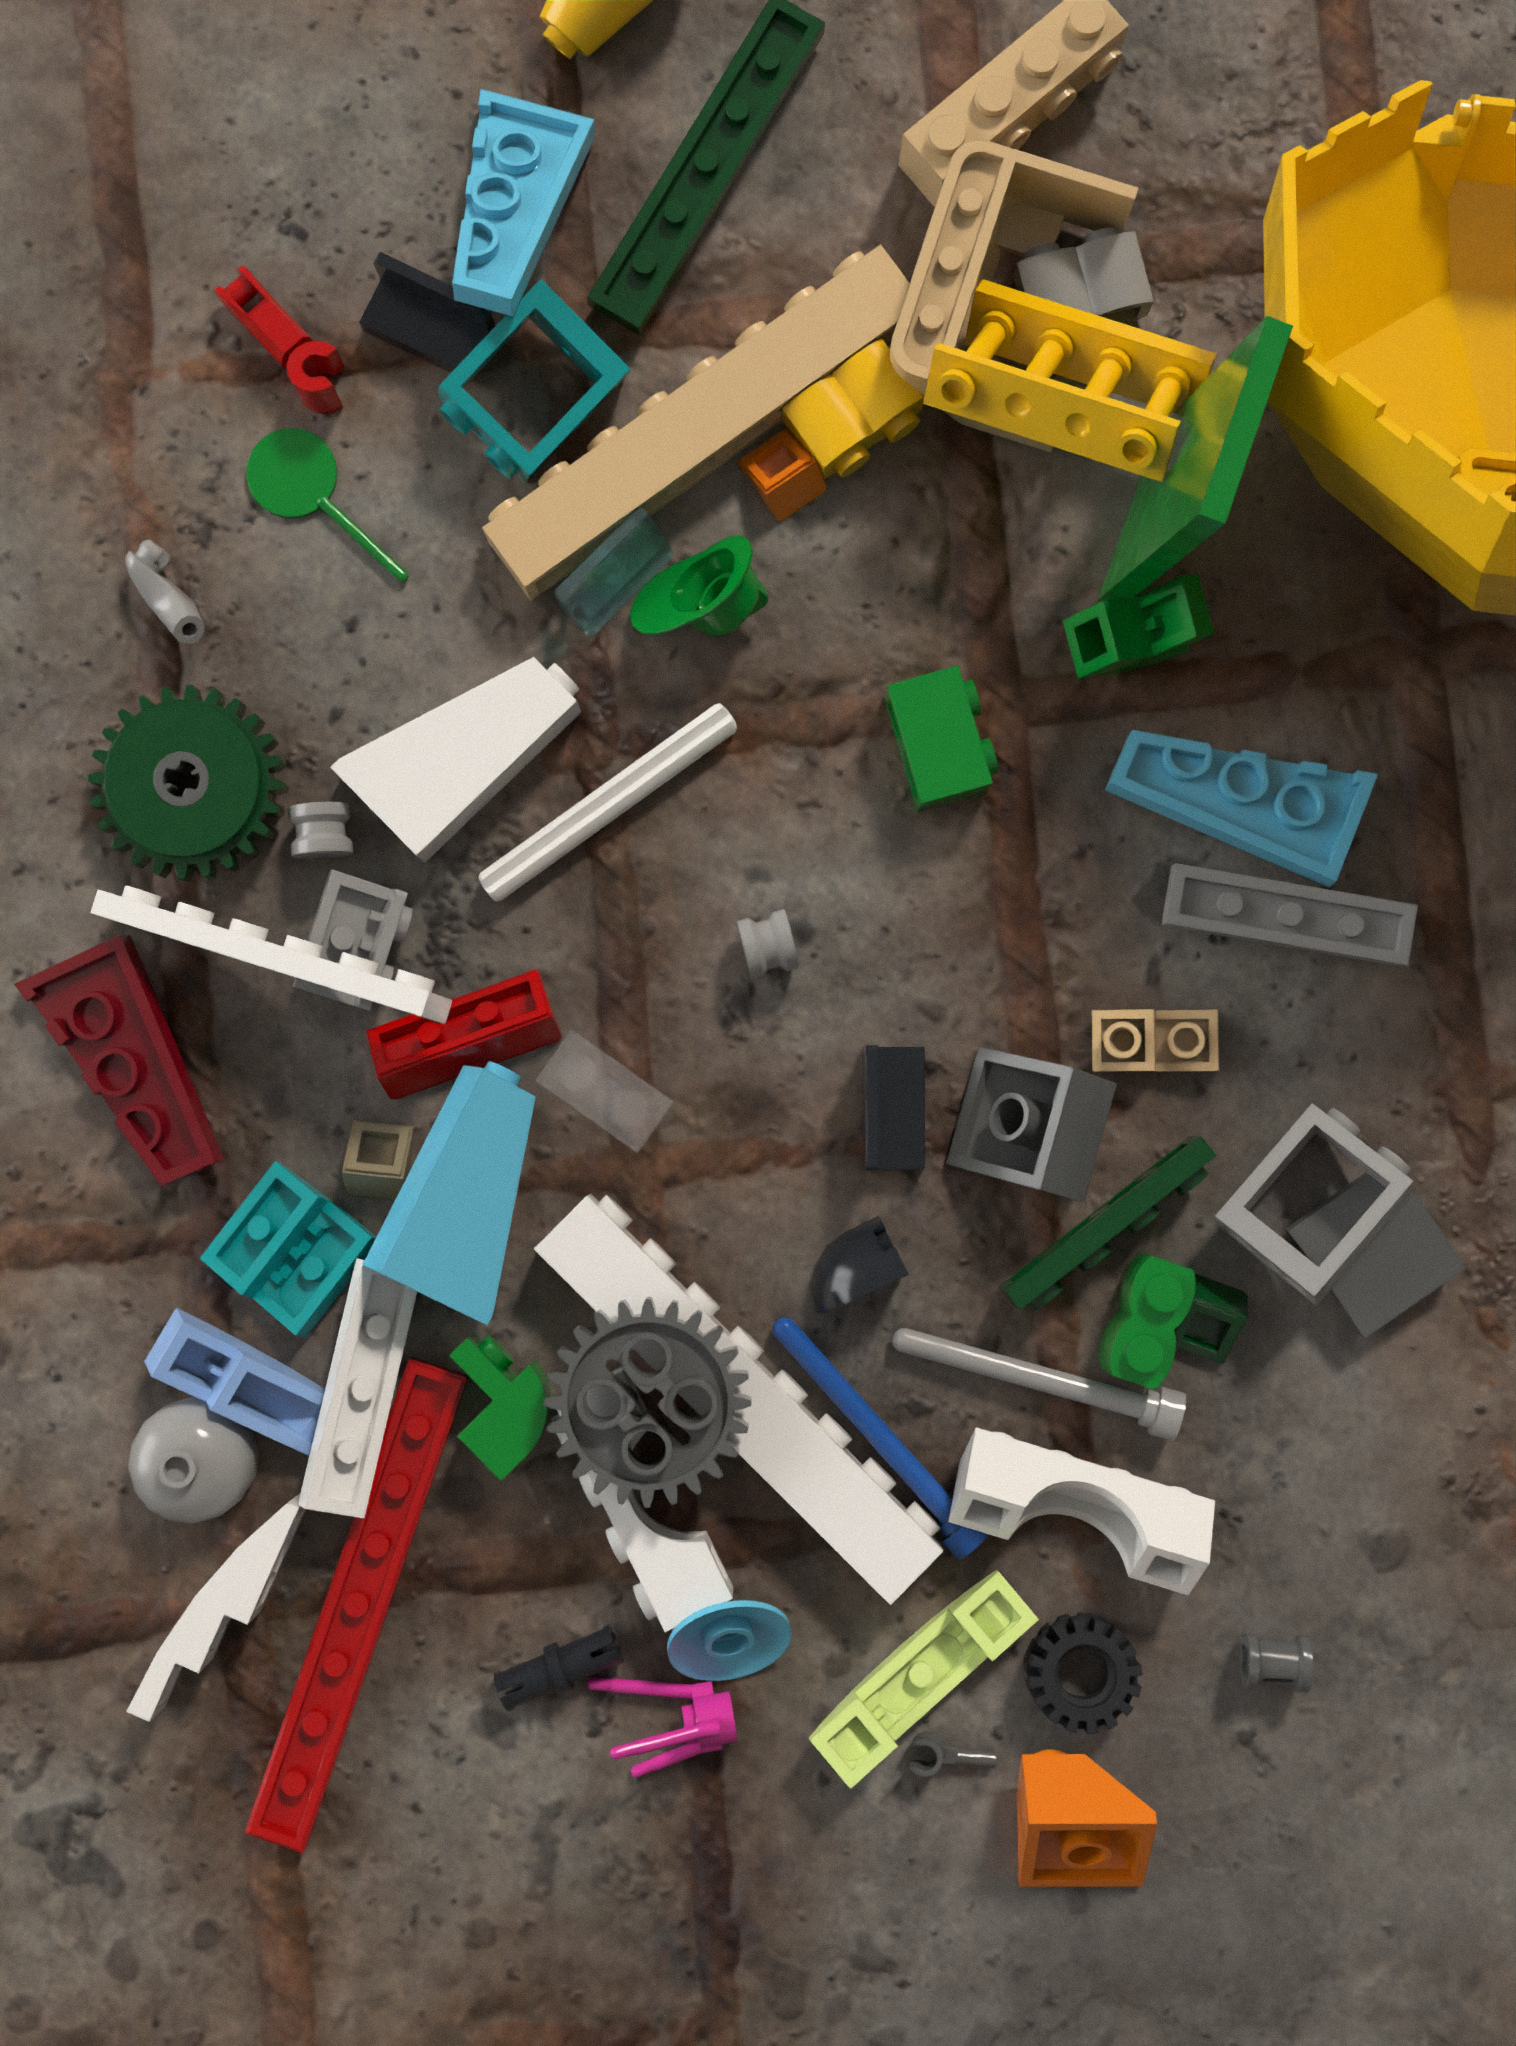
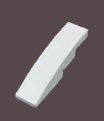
[126,1493,306,1722]

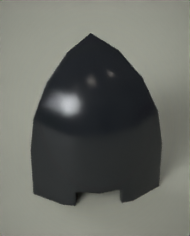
[811,1216,909,1313]

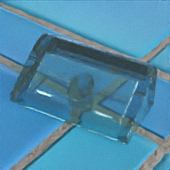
[555,508,673,636]

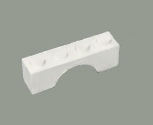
[551,1367,733,1632]
[948,1427,1215,1595]

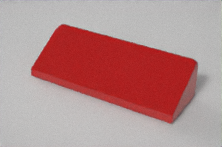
[366,969,562,1100]

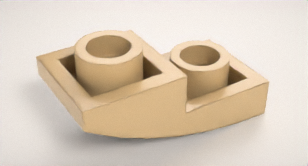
[1092,1009,1220,1072]

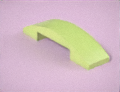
[809,1570,1039,1789]

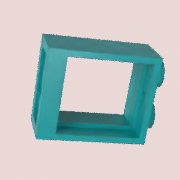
[437,279,630,483]

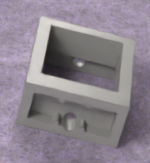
[1215,1103,1414,1306]

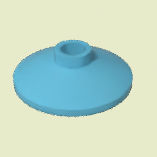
[667,1600,792,1681]

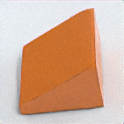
[737,428,827,521]

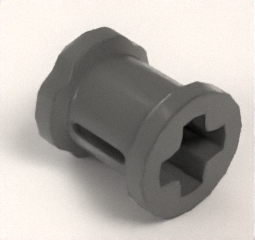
[1239,1633,1313,1693]

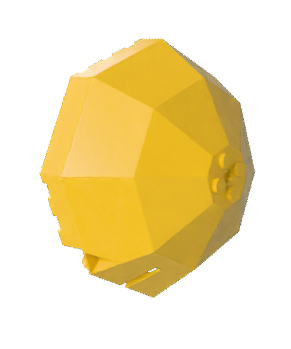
[1263,80,1516,616]

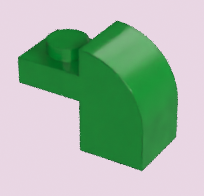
[1063,574,1214,679]
[449,1333,552,1481]

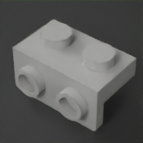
[292,869,413,1011]

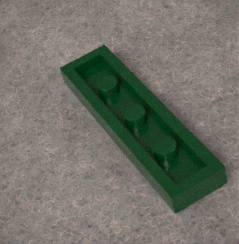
[999,1136,1216,1310]

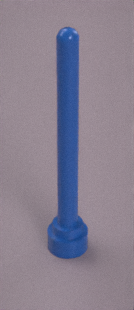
[772,1317,989,1560]

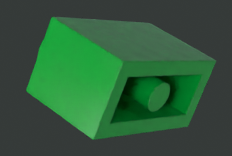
[884,665,998,812]

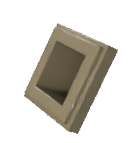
[342,1120,414,1200]

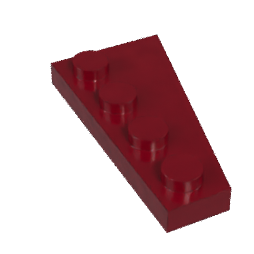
[14,935,224,1186]

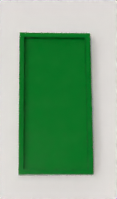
[1097,316,1293,602]

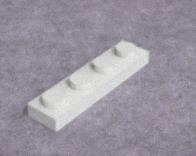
[298,1258,417,1518]

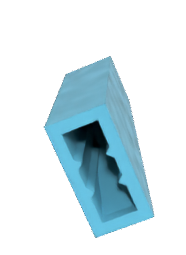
[363,1061,536,1326]

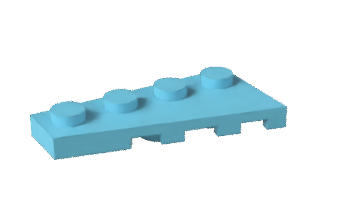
[452,89,595,316]
[1105,730,1378,888]

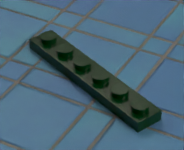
[587,0,825,336]

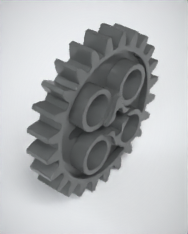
[544,1297,752,1508]

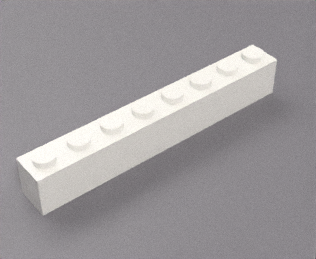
[534,1194,943,1605]

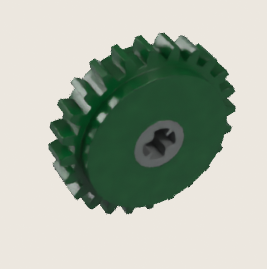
[88,685,289,882]

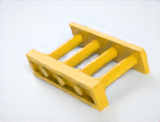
[923,279,1217,482]

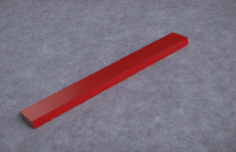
[245,1356,470,1853]

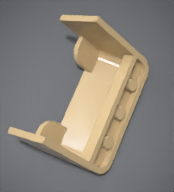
[890,140,1138,453]

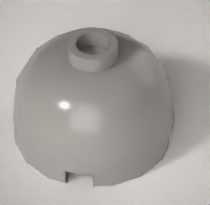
[128,1396,259,1523]

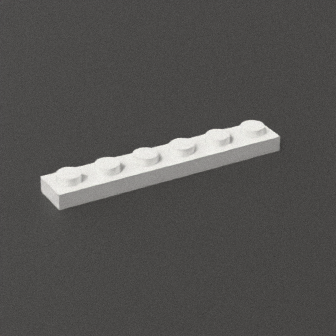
[90,885,453,1024]

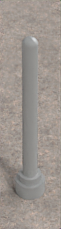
[892,1328,1186,1441]

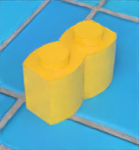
[782,338,924,479]

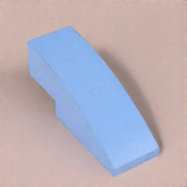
[144,1308,325,1456]

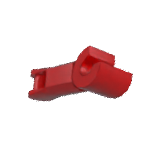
[213,265,345,415]

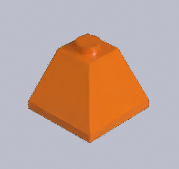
[1017,1749,1157,1887]

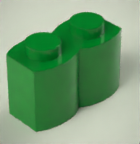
[1099,1252,1195,1390]

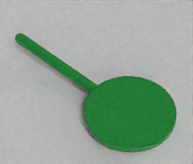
[246,428,409,582]

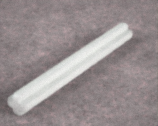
[478,703,737,901]

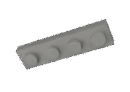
[1161,863,1418,967]

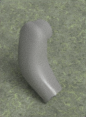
[125,540,205,645]

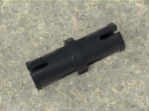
[493,1624,624,1712]

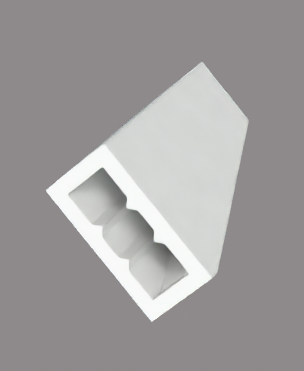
[331,657,581,862]

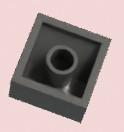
[946,1047,1117,1203]

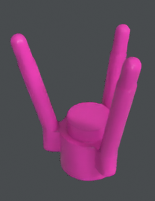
[586,1677,737,1778]

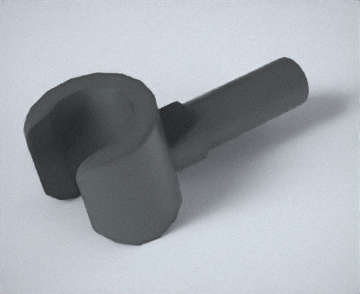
[909,1731,997,1777]

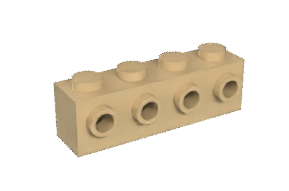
[898,0,1129,207]

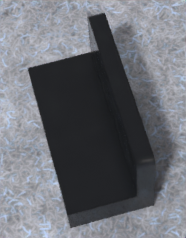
[359,252,496,382]
[862,1045,925,1170]

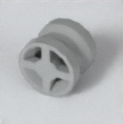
[288,802,354,860]
[737,909,799,980]

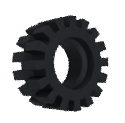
[1024,1612,1142,1735]

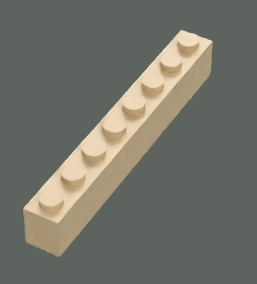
[482,244,910,601]

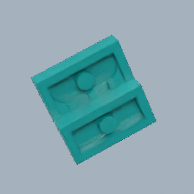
[200,1161,376,1338]

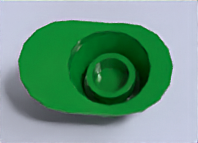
[630,535,768,637]

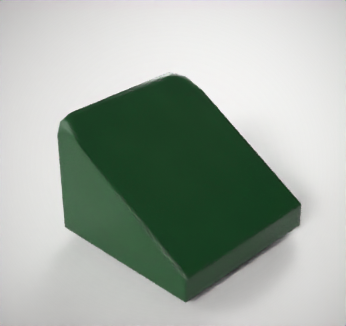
[1174,1273,1248,1364]

